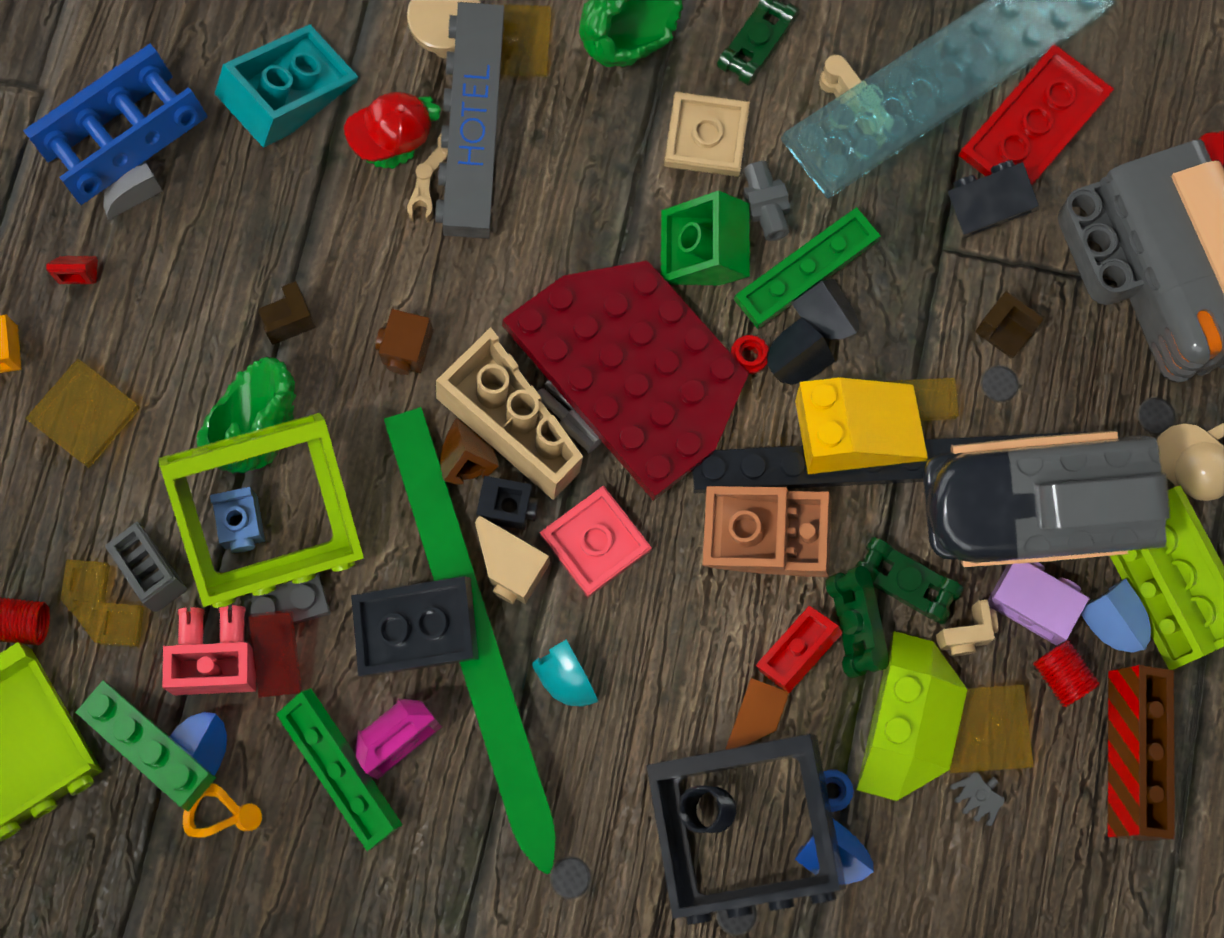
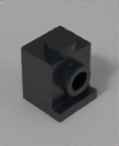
[476,476,539,530]

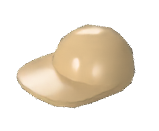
[1157,423,1224,501]

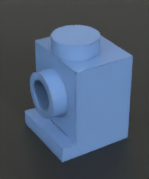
[210,487,265,553]

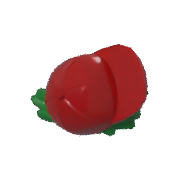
[344,92,441,169]

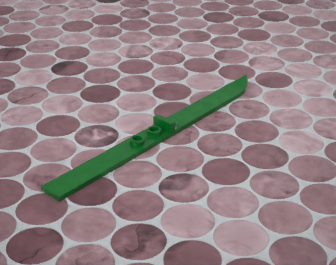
[384,407,556,874]

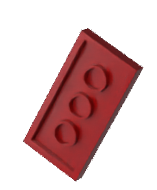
[959,44,1114,186]

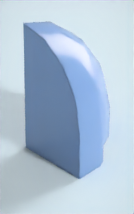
[1081,578,1151,653]

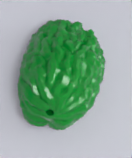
[579,0,684,67]
[196,357,296,474]

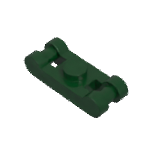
[716,0,800,86]
[855,537,964,624]
[825,565,889,678]

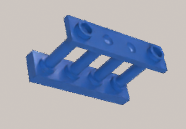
[23,44,208,205]

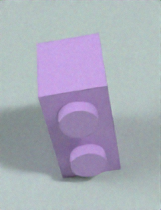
[988,562,1089,646]

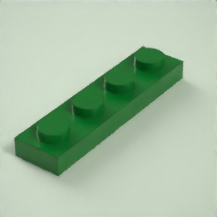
[734,207,881,329]
[75,680,216,812]
[276,688,403,851]

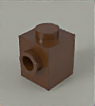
[375,309,433,375]

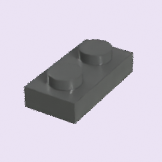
[240,573,331,637]

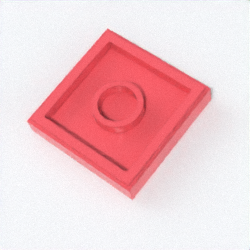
[540,485,652,598]

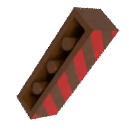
[1108,665,1175,841]

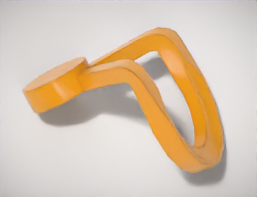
[183,783,262,838]

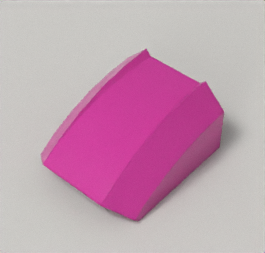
[355,698,442,780]

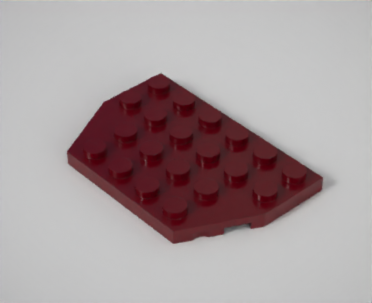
[502,260,749,501]

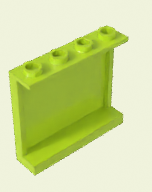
[0,642,103,842]

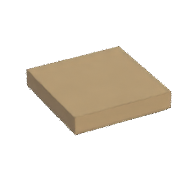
[664,92,750,177]

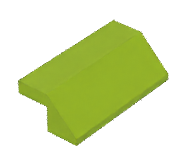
[1110,485,1224,670]

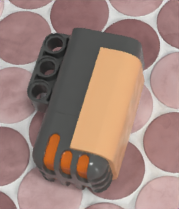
[1058,140,1224,382]

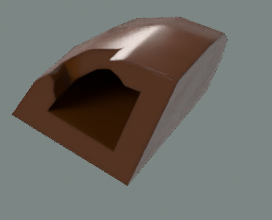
[440,418,499,485]

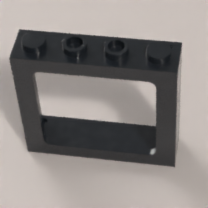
[646,734,847,925]

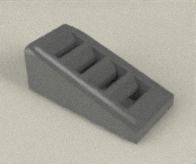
[105,521,187,612]

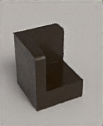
[259,281,316,345]
[975,291,1044,358]

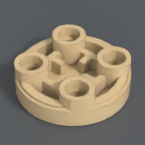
[407,0,480,58]

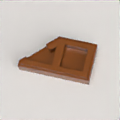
[725,678,789,750]

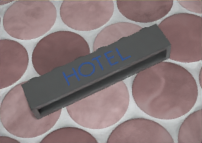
[436,2,504,239]

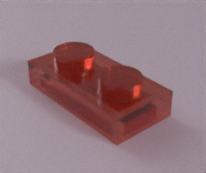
[249,610,302,698]

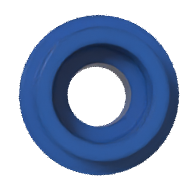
[824,770,853,812]

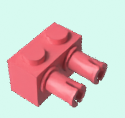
[162,605,256,696]

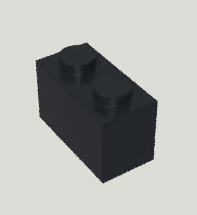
[948,160,1039,238]

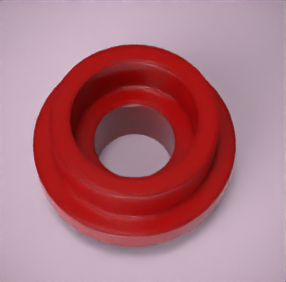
[730,335,769,374]

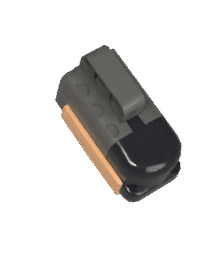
[923,431,1170,567]

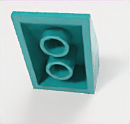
[214,24,358,148]

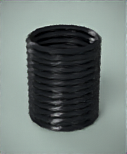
[678,785,736,833]

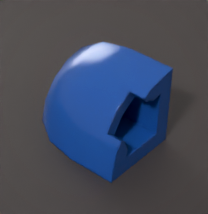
[170,712,227,776]
[794,819,874,884]

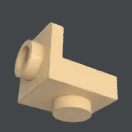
[936,599,998,656]

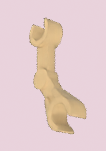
[407,134,448,223]

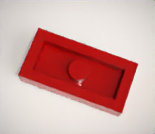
[756,605,843,693]

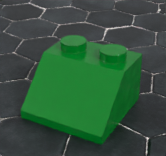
[661,190,750,286]

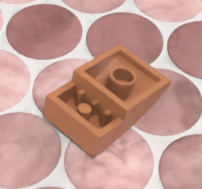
[702,486,832,577]

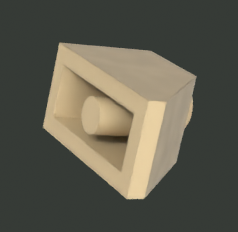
[475,515,550,604]

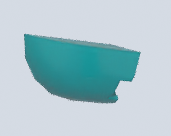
[532,640,598,707]

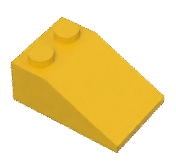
[795,377,928,474]

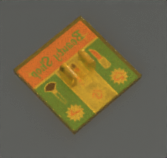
[483,3,551,77]

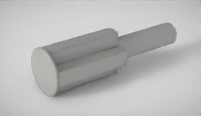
[537,388,602,453]

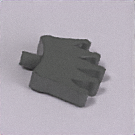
[950,772,1005,826]

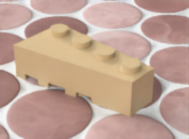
[436,327,583,500]

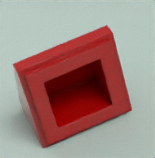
[46,256,98,284]

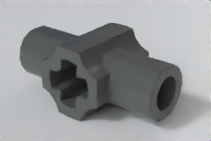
[743,161,790,241]

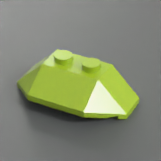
[856,631,967,801]

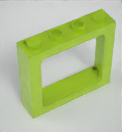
[158,413,364,608]

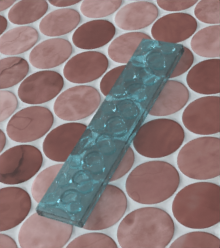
[781,0,1115,199]

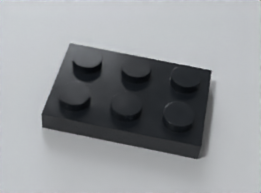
[351,576,479,677]

